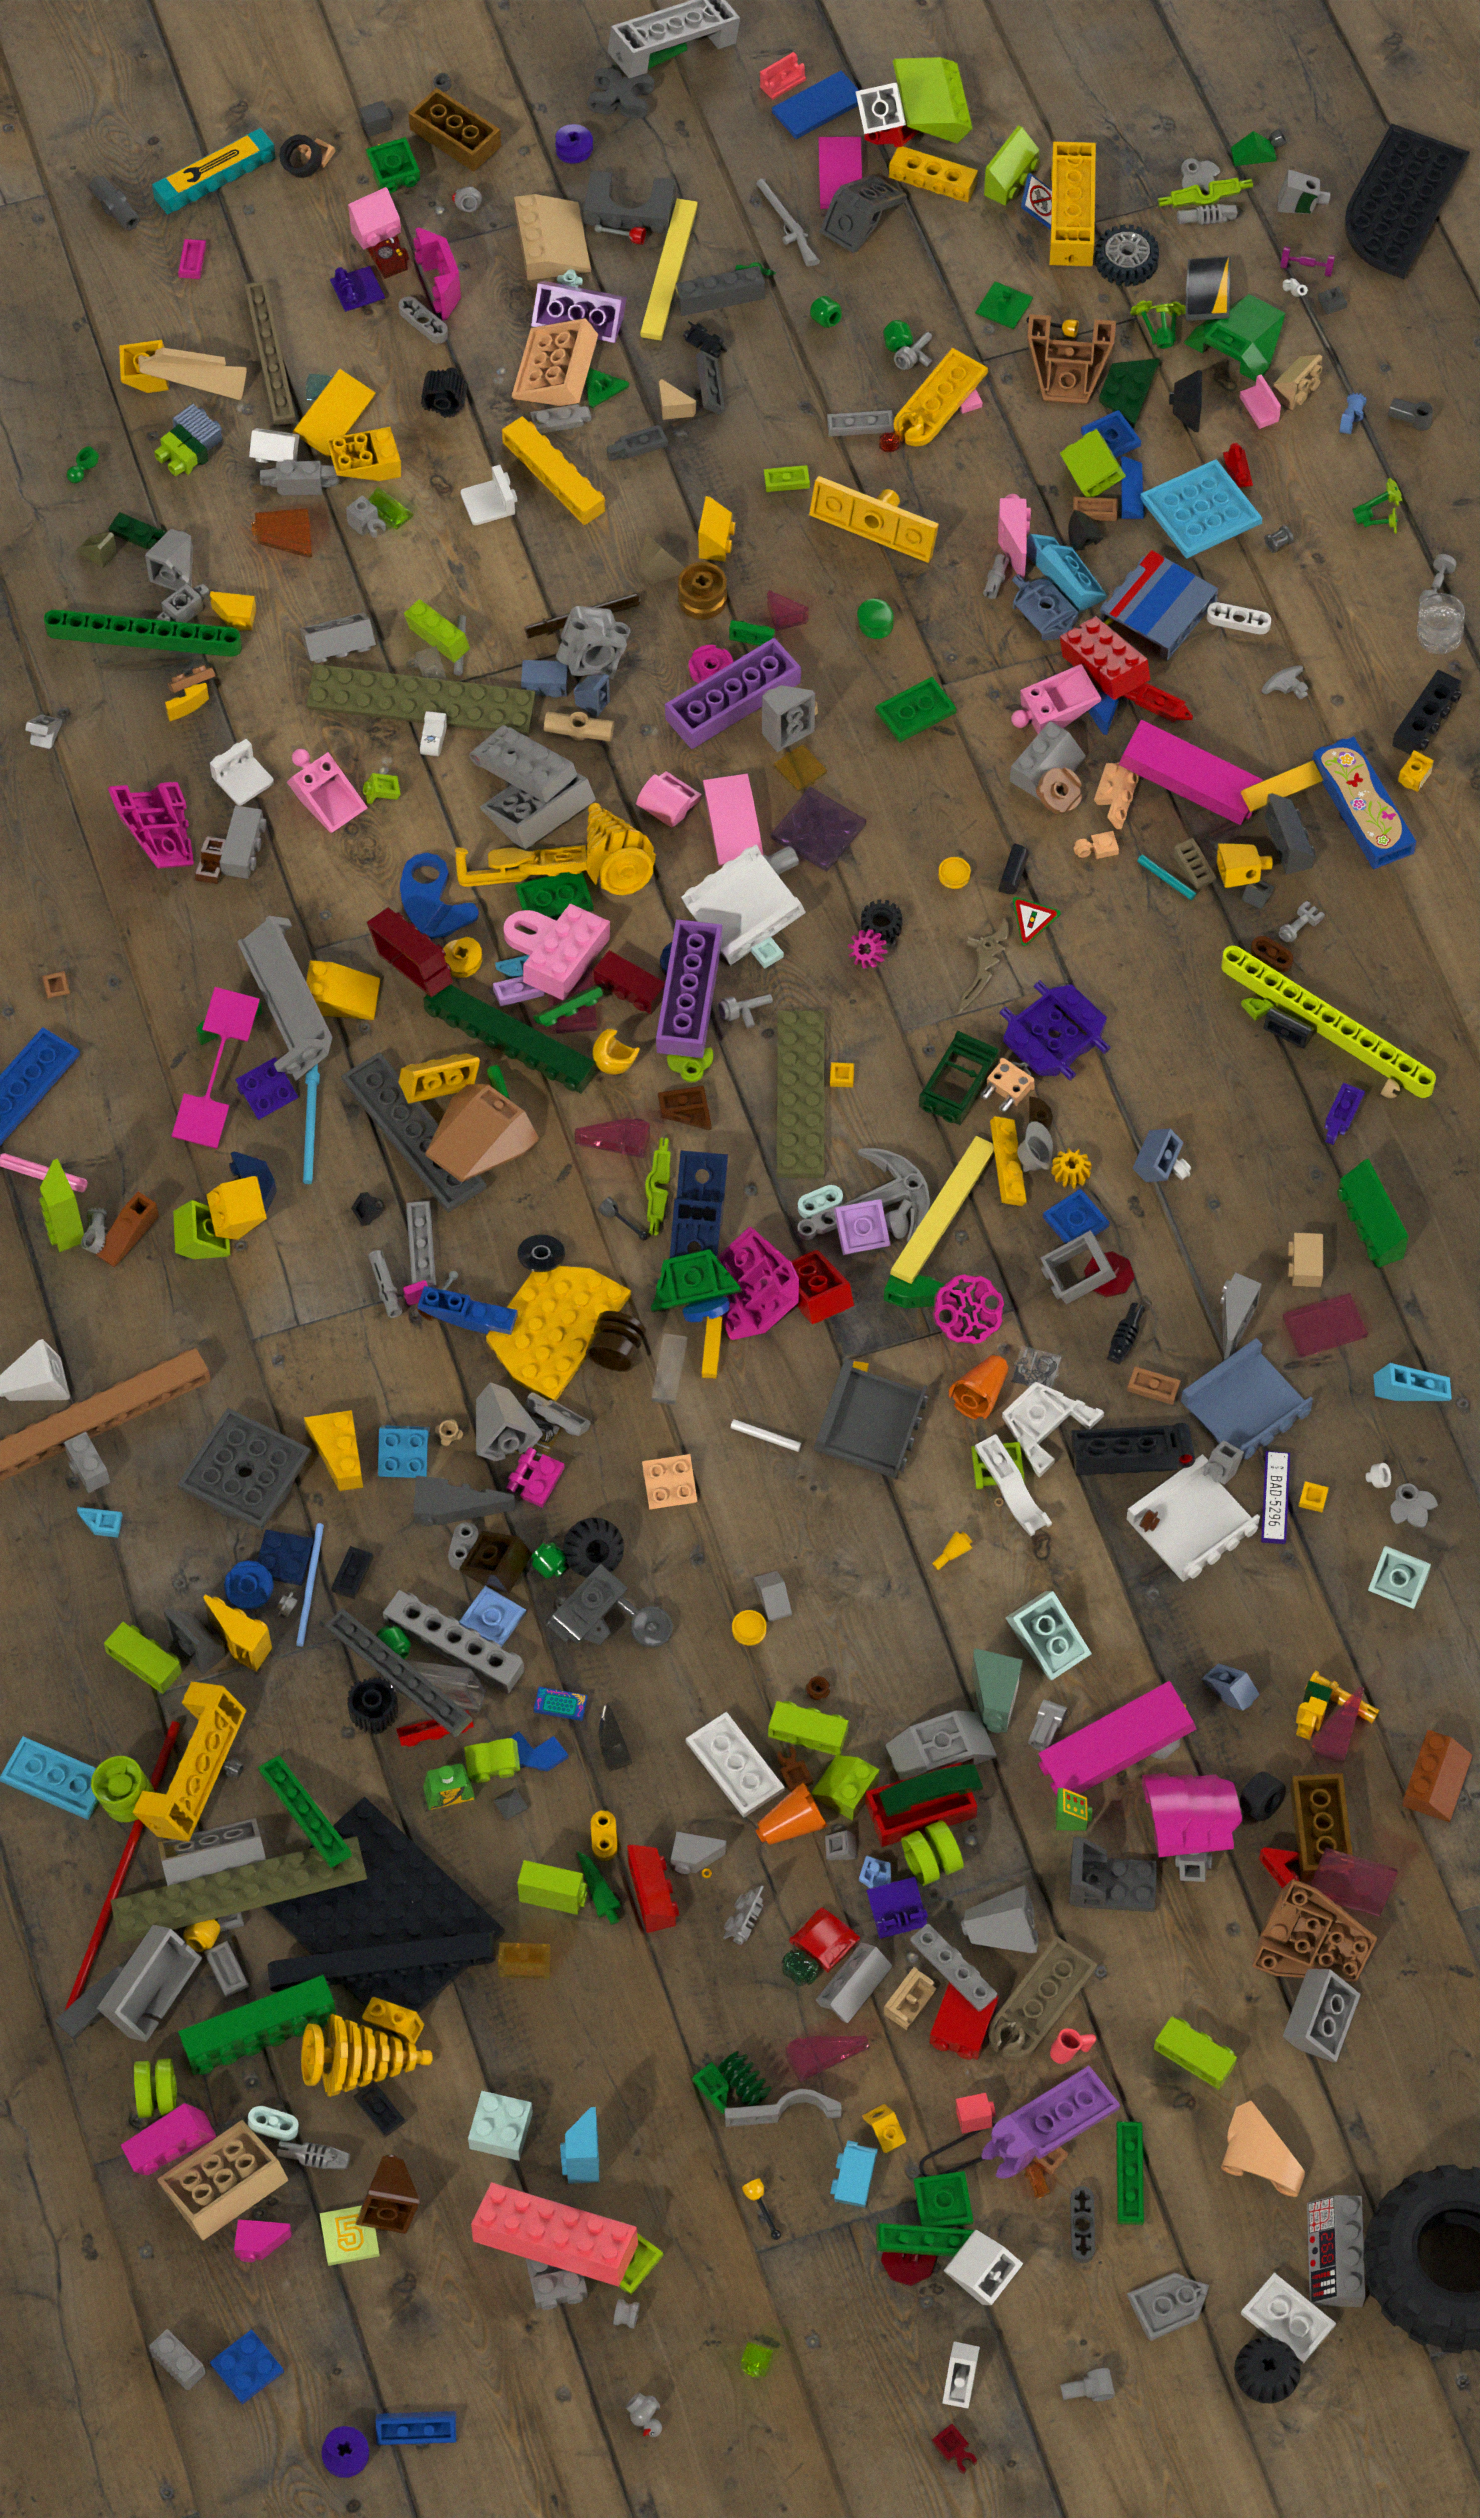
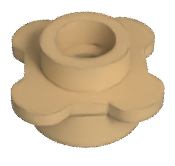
[435,1419,463,1446]

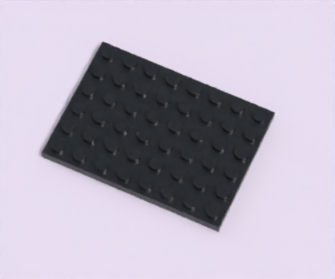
[262,1797,505,2035]

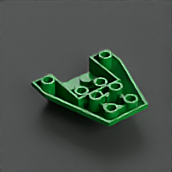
[1184,294,1286,382]

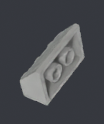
[299,612,376,663]
[762,685,815,752]
[1010,721,1086,801]
[1283,1969,1361,2062]

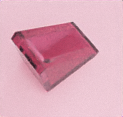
[767,590,809,631]

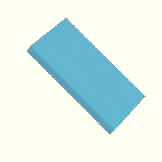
[0,1736,99,1820]

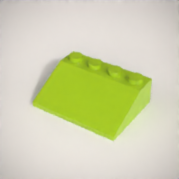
[892,57,972,144]

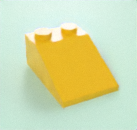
[306,960,381,1020]

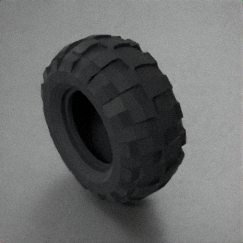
[1363,2164,1480,2354]

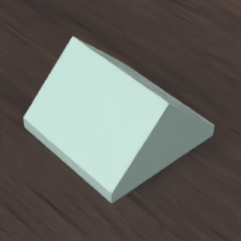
[1368,1546,1431,1609]

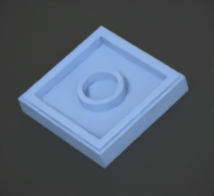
[459,1585,526,1647]

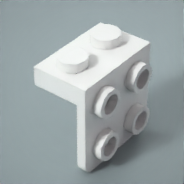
[461,465,517,525]
[210,739,274,806]

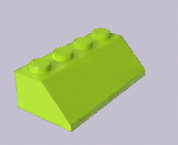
[38,1158,84,1252]

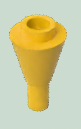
[932,1531,972,1571]

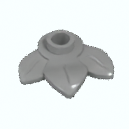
[1181,158,1221,193]
[1390,1483,1438,1528]

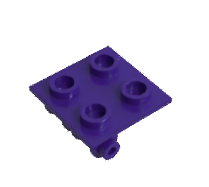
[330,266,385,312]
[235,1057,299,1120]
[866,1877,928,1939]

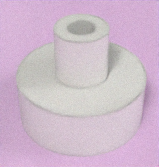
[1366,1463,1391,1488]

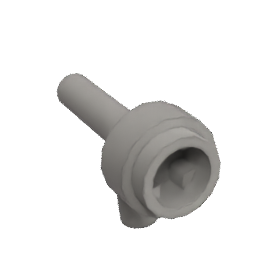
[894,332,933,370]
[718,994,773,1029]

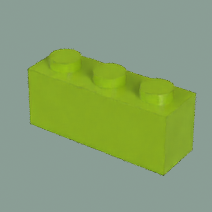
[404,599,470,663]
[104,1622,182,1694]
[768,1701,849,1756]
[1154,2016,1237,2090]

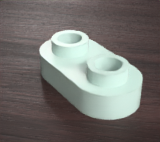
[798,1185,843,1219]
[248,2106,298,2141]

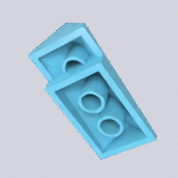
[1026,534,1108,613]

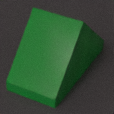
[1231,131,1277,166]

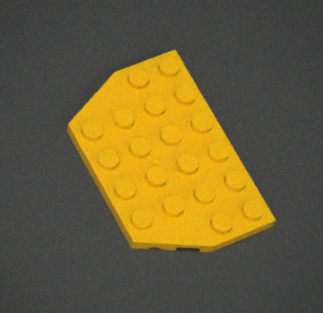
[486,1266,631,1402]

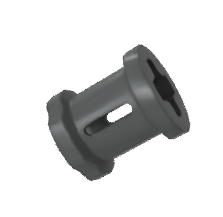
[1264,525,1294,553]

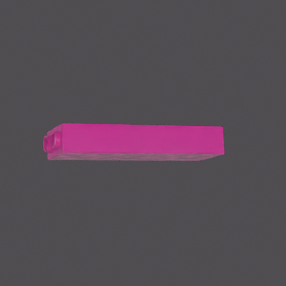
[1118,720,1263,825]
[1038,1681,1196,1797]

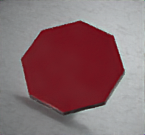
[1084,1251,1135,1298]
[881,2252,937,2286]

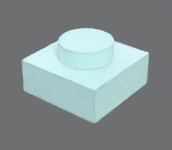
[751,936,784,969]

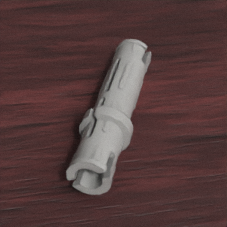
[368,1250,402,1318]

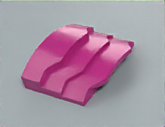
[1142,1773,1242,1857]

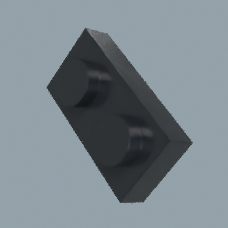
[331,1546,373,1600]
[353,2081,406,2138]

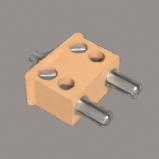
[980,1058,1035,1112]

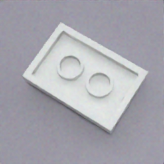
[1241,2273,1336,2365]

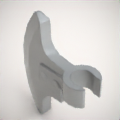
[1261,665,1308,699]

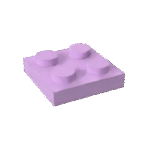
[834,1199,891,1255]

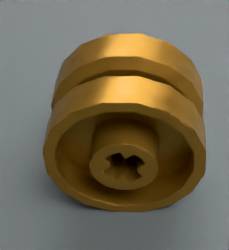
[678,562,727,620]

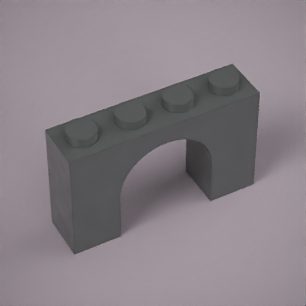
[583,170,676,233]

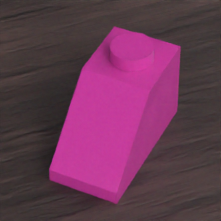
[234,2220,292,2262]

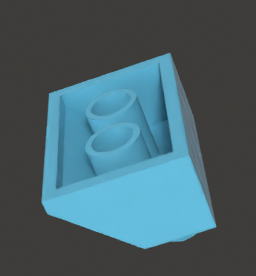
[560,2107,599,2184]

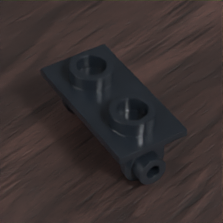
[683,321,727,359]

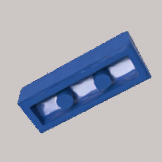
[1120,456,1144,519]
[376,2411,456,2445]

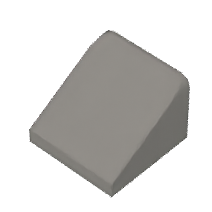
[825,1830,857,1860]

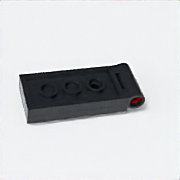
[1071,1423,1196,1476]

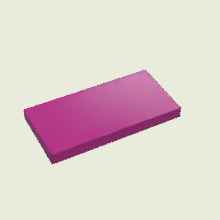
[818,137,862,209]

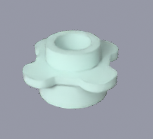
[557,269,583,287]

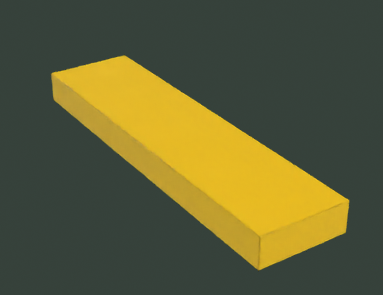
[1240,760,1323,812]

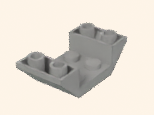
[885,1711,997,1781]

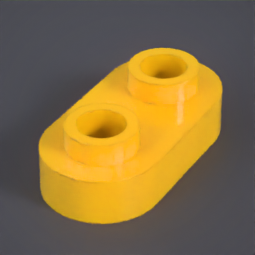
[591,1811,617,1861]

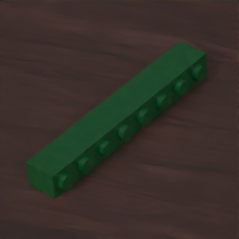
[423,984,596,1094]

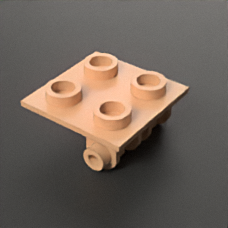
[642,1454,697,1510]

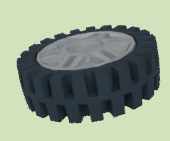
[1095,224,1159,287]

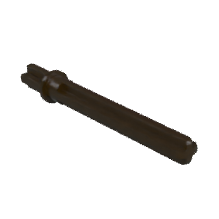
[524,593,640,639]

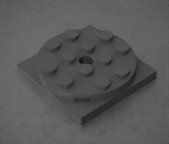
[177,1407,312,1530]

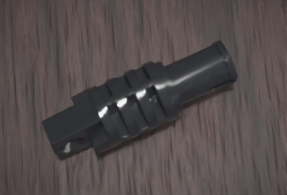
[1107,1303,1145,1365]

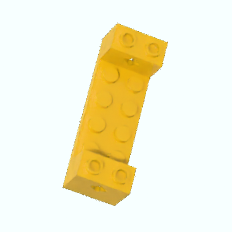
[1049,142,1096,266]
[133,1681,247,1842]

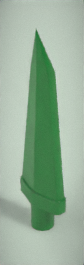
[576,1850,621,1925]

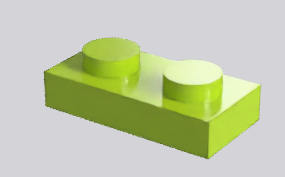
[764,465,810,492]

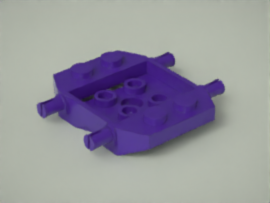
[999,980,1111,1081]

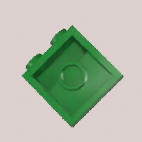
[366,137,420,194]

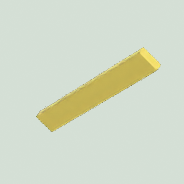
[640,199,698,341]
[890,1136,994,1284]

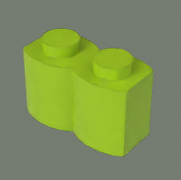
[464,1738,521,1783]

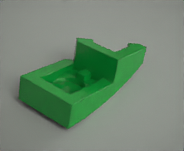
[691,2062,729,2114]

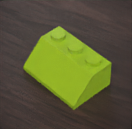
[984,125,1040,206]

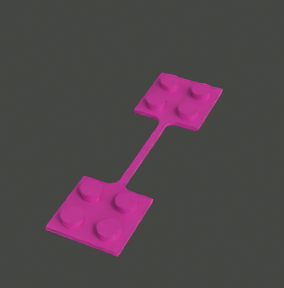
[171,987,260,1149]

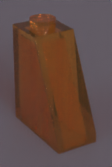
[251,508,312,558]

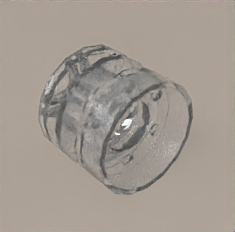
[1416,593,1465,654]

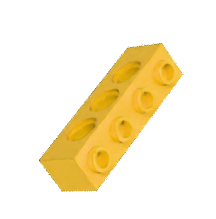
[889,146,978,203]

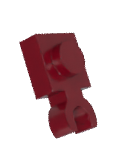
[931,2424,977,2474]

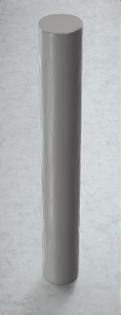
[454,615,466,676]

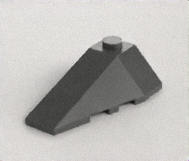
[414,1476,515,1527]

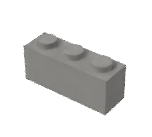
[220,805,266,879]

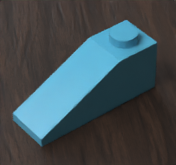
[1373,1363,1452,1401]

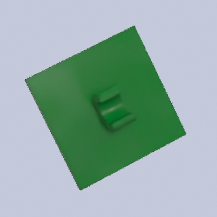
[975,281,1033,330]

